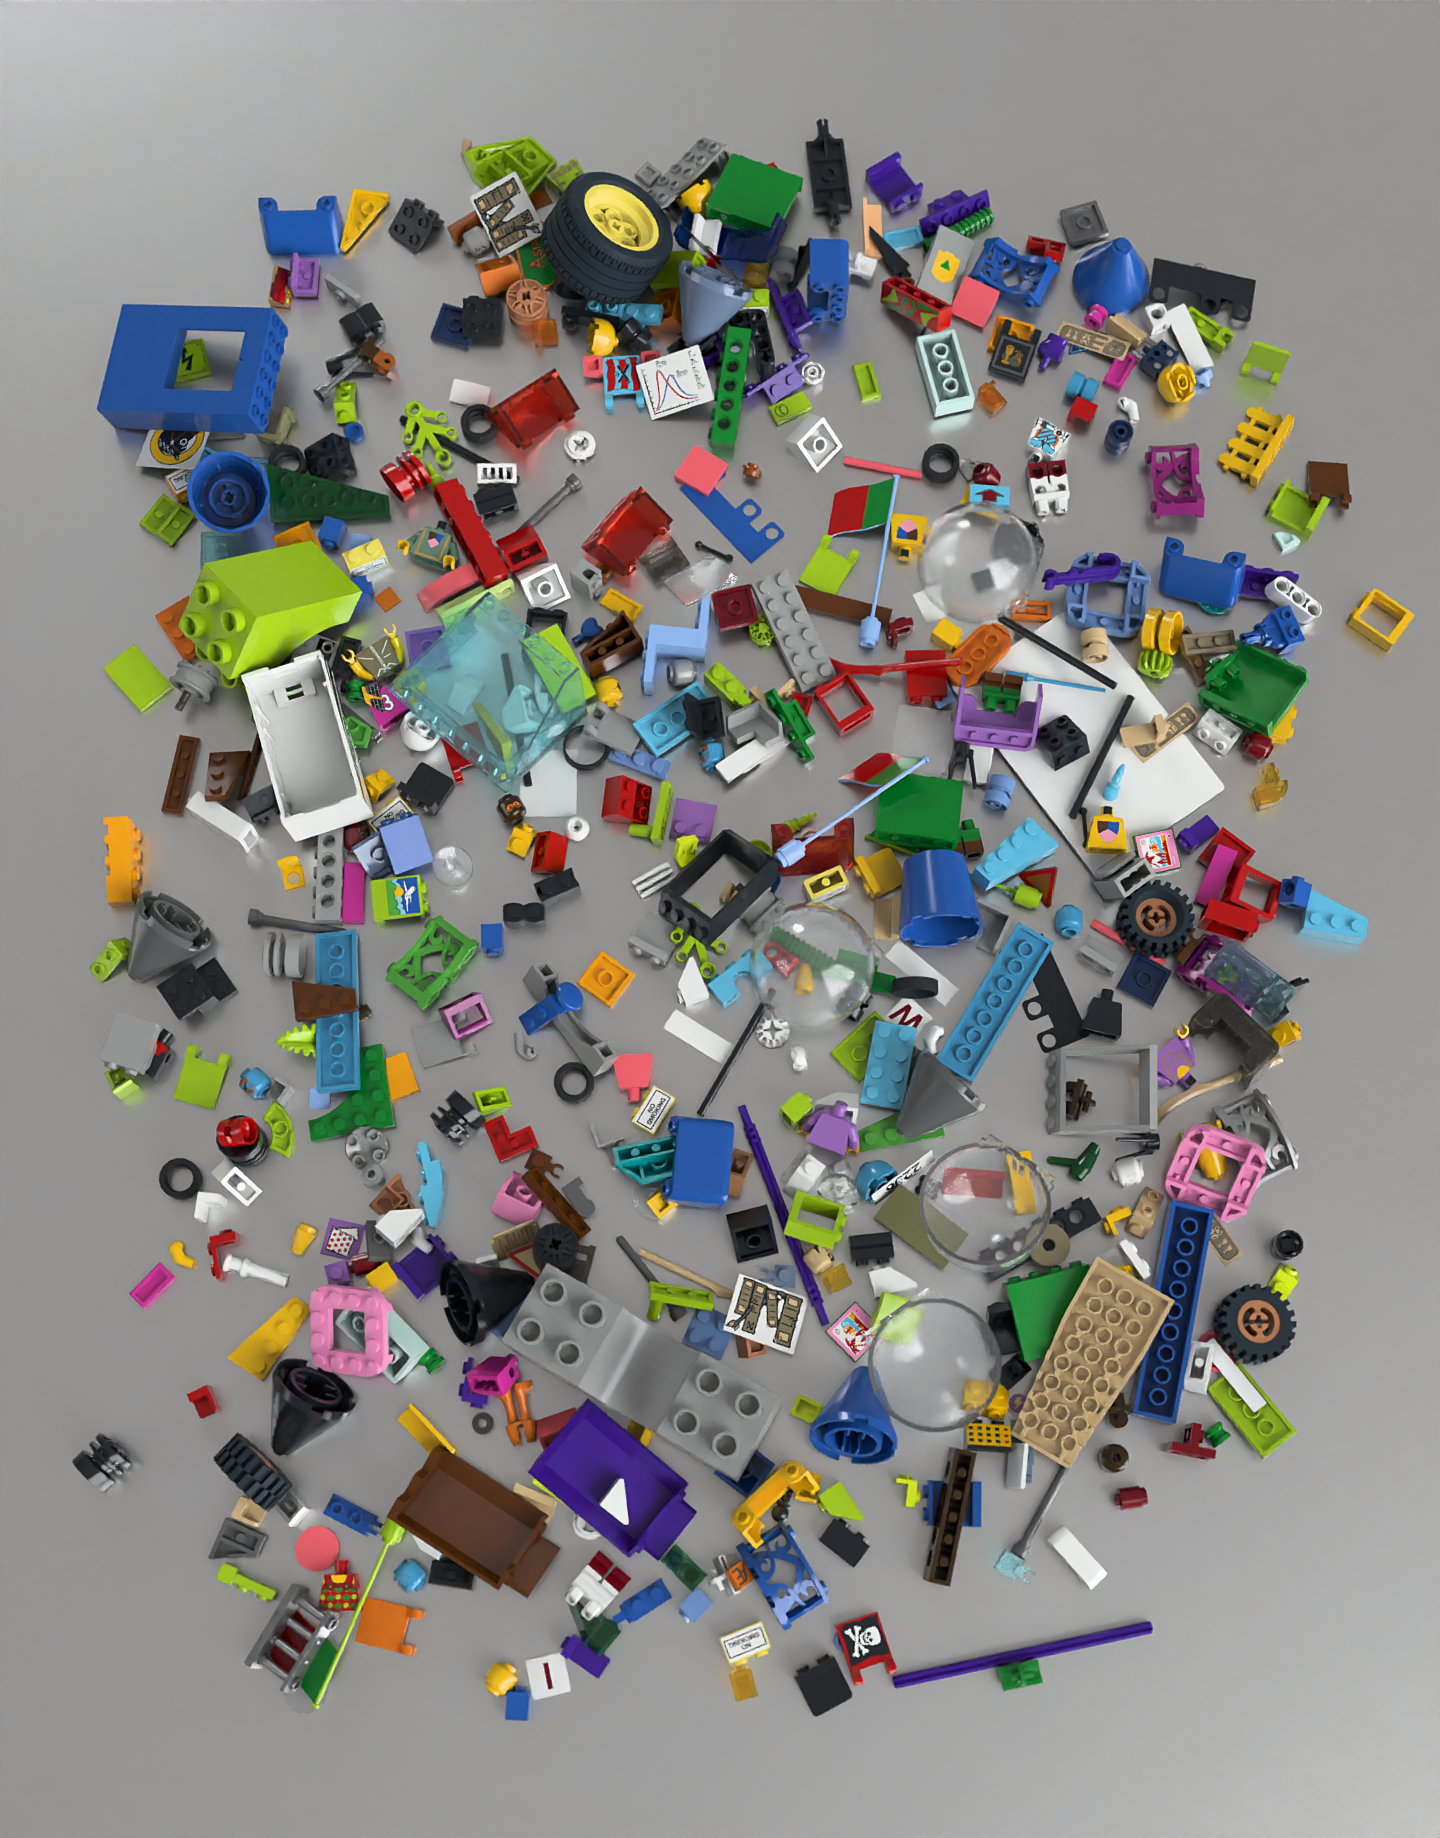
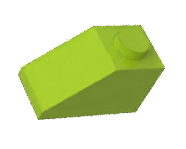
[816,1481,865,1521]

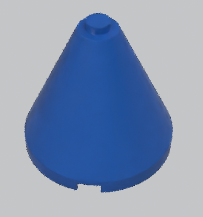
[1072,238,1150,317]
[809,1366,898,1464]

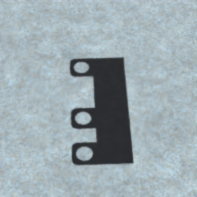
[662,207,746,283]
[1148,258,1256,322]
[999,933,1089,1053]

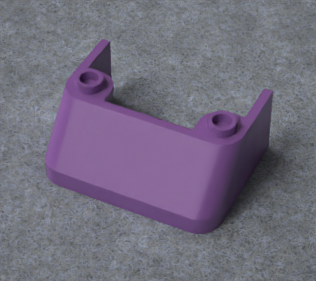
[954,674,1043,752]

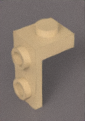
[749,679,795,711]
[1119,714,1169,748]
[1124,1186,1164,1239]

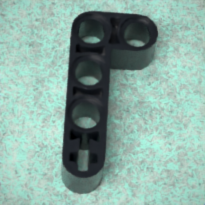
[729,309,775,378]

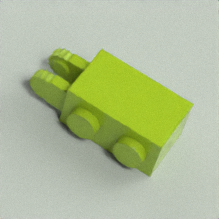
[704,661,752,710]

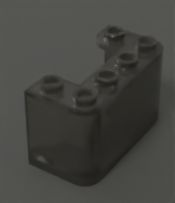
[1188,993,1279,1090]

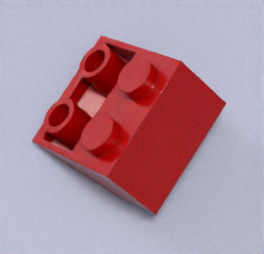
[496,525,548,577]
[601,775,652,825]

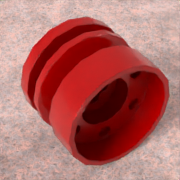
[379,449,432,503]

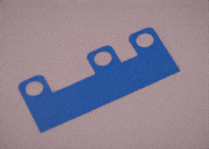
[679,472,784,563]

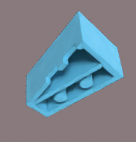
[1298,889,1368,945]

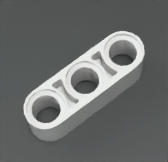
[1265,576,1322,624]
[1047,1525,1107,1589]

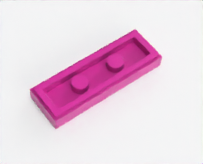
[1194,844,1238,905]
[342,862,366,923]

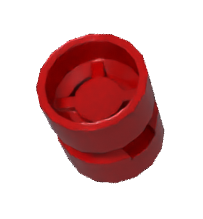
[216,1117,258,1147]

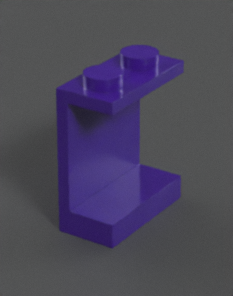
[865,151,923,214]

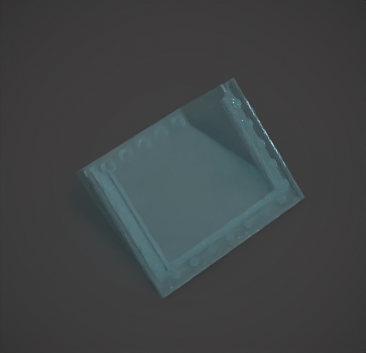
[386,591,588,793]

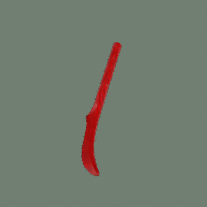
[829,657,963,677]

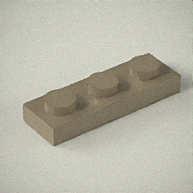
[1178,629,1237,657]

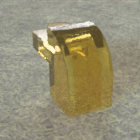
[1251,762,1288,811]

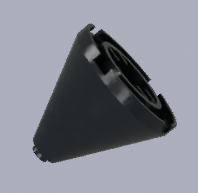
[439,1260,535,1346]
[271,1358,356,1456]

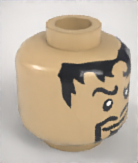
[803,1243,835,1275]

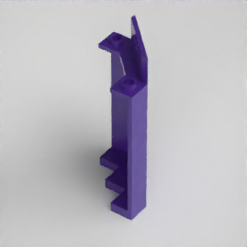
[528,1398,697,1561]

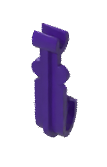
[1041,553,1121,590]

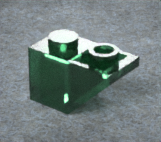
[661,1544,707,1592]

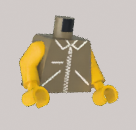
[341,623,403,686]

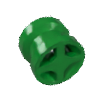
[346,681,366,703]
[418,1347,445,1375]
[1204,1421,1231,1448]

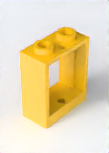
[1348,588,1415,652]

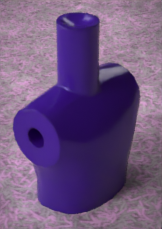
[1037,333,1067,370]

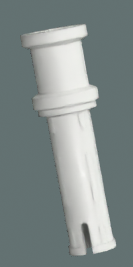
[223,1253,290,1287]

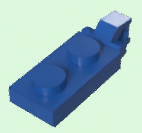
[612,1578,672,1625]

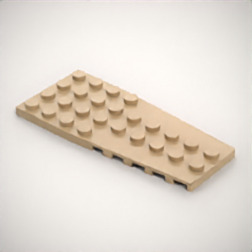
[1011,1256,1175,1468]

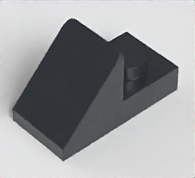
[993,1353,1032,1391]

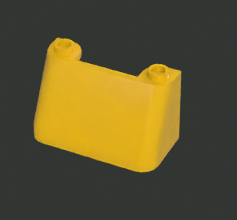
[730,1460,820,1549]

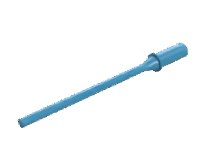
[1006,670,1106,693]

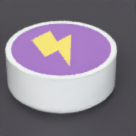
[1008,1393,1027,1415]

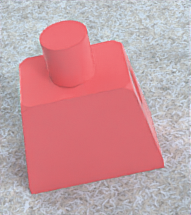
[613,1053,653,1103]

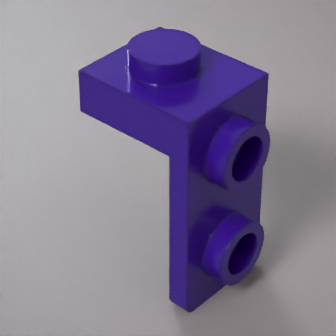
[703,332,725,371]
[1176,815,1220,855]
[458,1357,490,1409]
[560,1634,610,1678]

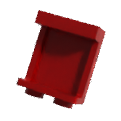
[904,650,948,705]

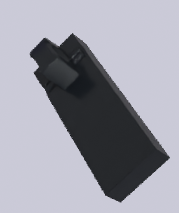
[561,305,620,333]

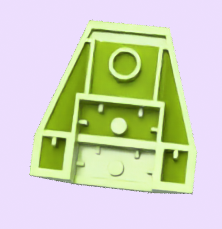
[463,136,557,197]

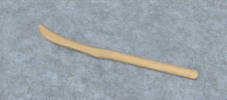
[1157,1054,1283,1125]
[638,1248,734,1300]

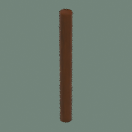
[236,731,262,803]

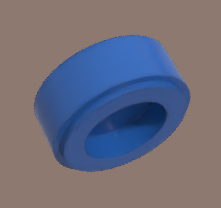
[344,422,364,443]

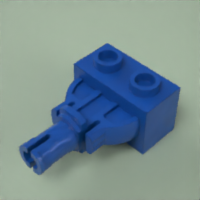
[1239,605,1305,655]

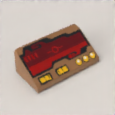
[268,266,293,308]

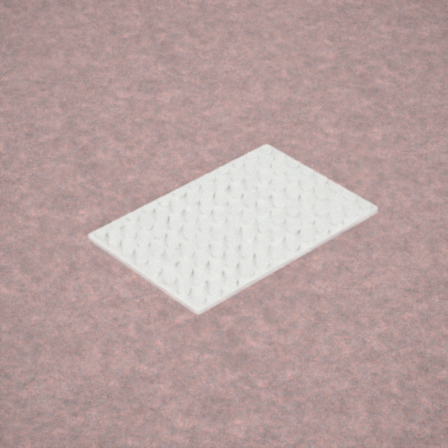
[952,611,1225,874]

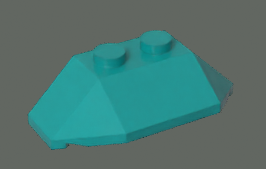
[613,1136,676,1185]

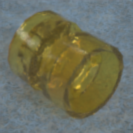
[742,256,771,289]

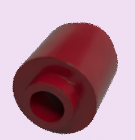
[348,1252,381,1277]
[1114,1486,1148,1511]

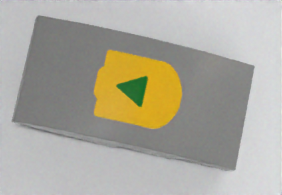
[916,224,974,305]

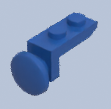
[518,982,583,1035]

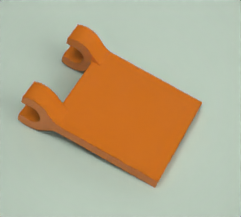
[355,1597,425,1656]

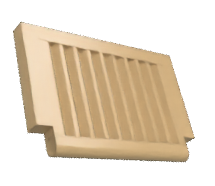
[489,1220,540,1262]

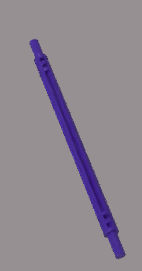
[738,1105,830,1326]

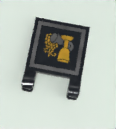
[988,319,1042,381]

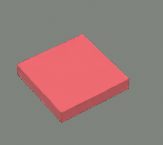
[951,275,1001,328]
[674,445,728,497]

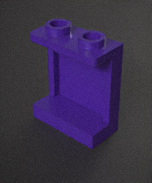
[390,1233,459,1301]

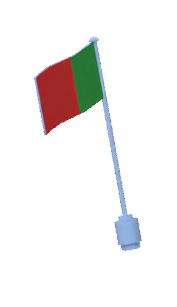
[828,474,900,648]
[774,753,929,868]

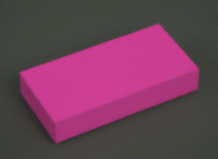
[1102,353,1138,392]
[129,1262,176,1309]

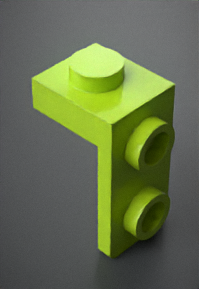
[334,381,357,424]
[89,937,130,983]

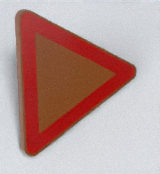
[1019,866,1058,908]

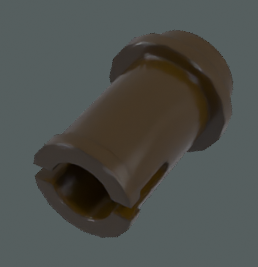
[359,1003,373,1022]

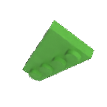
[858,1111,945,1152]

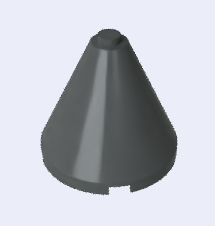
[127,890,213,981]
[896,1048,987,1140]

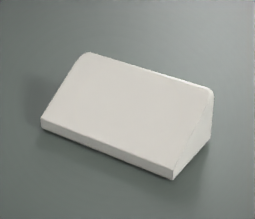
[449,378,492,407]
[963,745,994,785]
[1006,1443,1029,1489]

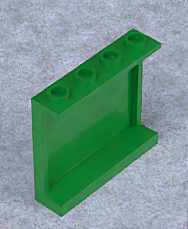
[706,153,803,242]
[1198,639,1309,737]
[873,774,964,851]
[1002,1260,1090,1362]

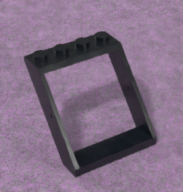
[658,829,779,947]

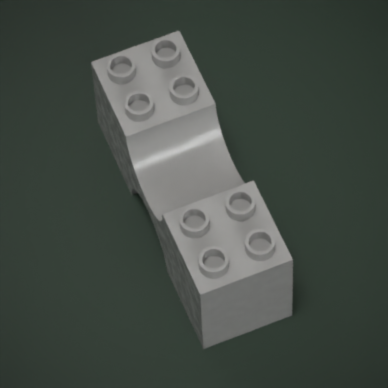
[501,1263,781,1483]

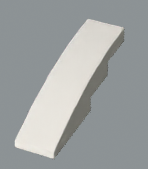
[715,729,791,783]

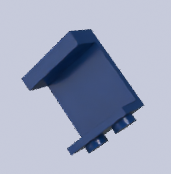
[923,1480,982,1527]

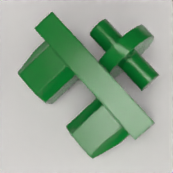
[1204,653,1240,692]
[998,1659,1043,1691]

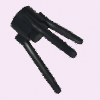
[325,347,375,377]
[947,741,977,789]
[1115,1132,1160,1161]

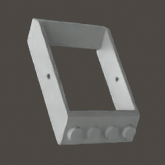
[1047,1044,1158,1135]

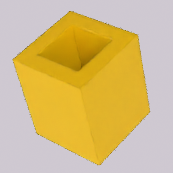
[930,617,963,653]
[365,1262,401,1294]

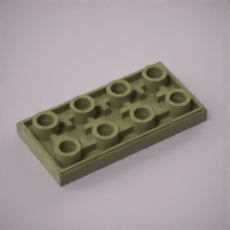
[874,1183,968,1270]

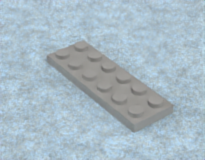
[750,569,836,694]

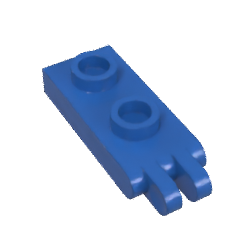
[323,1493,384,1537]

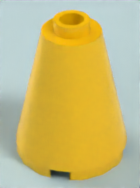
[1180,1119,1227,1181]

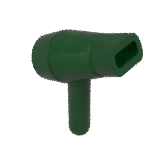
[1047,1142,1101,1182]

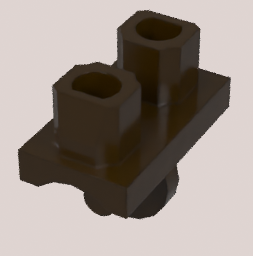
[1066,1079,1096,1121]
[1106,1392,1132,1428]

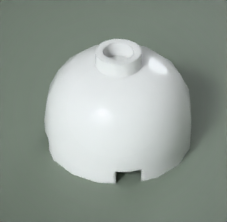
[399,711,442,751]

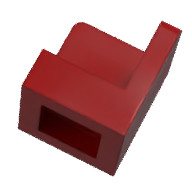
[1066,396,1099,424]
[187,1385,221,1419]

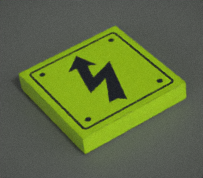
[175,338,211,384]

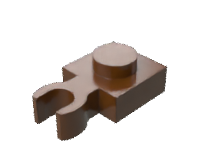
[524,1148,564,1179]

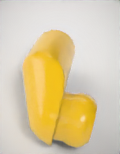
[169,1240,196,1269]

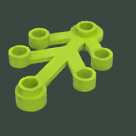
[401,401,457,467]
[670,902,728,980]

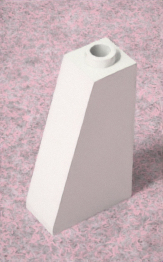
[185,791,260,853]

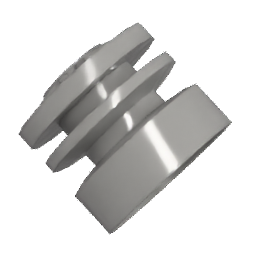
[262,932,307,978]

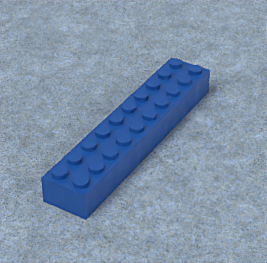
[1128,1200,1215,1425]

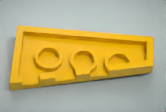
[227,1296,310,1382]

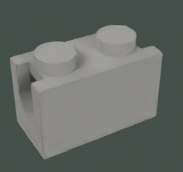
[570,557,603,601]

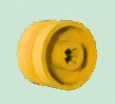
[1141,608,1183,655]

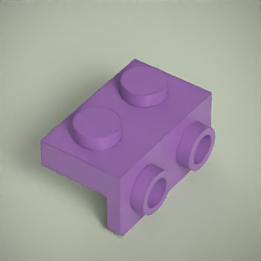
[288,253,320,297]

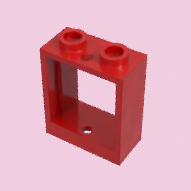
[813,671,874,736]
[1221,863,1282,924]
[1197,898,1260,943]

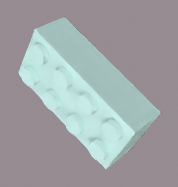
[915,329,974,417]
[335,1286,430,1384]

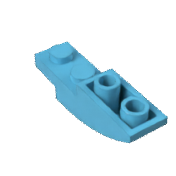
[585,299,664,328]
[415,1141,445,1230]

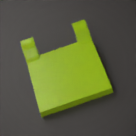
[1240,340,1291,385]
[799,533,860,595]
[173,1043,232,1110]

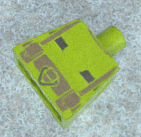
[546,157,585,198]

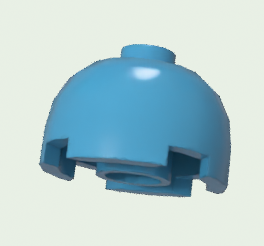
[856,1160,899,1202]

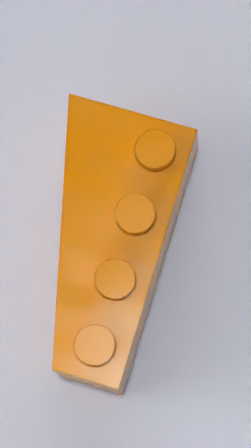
[103,816,141,908]

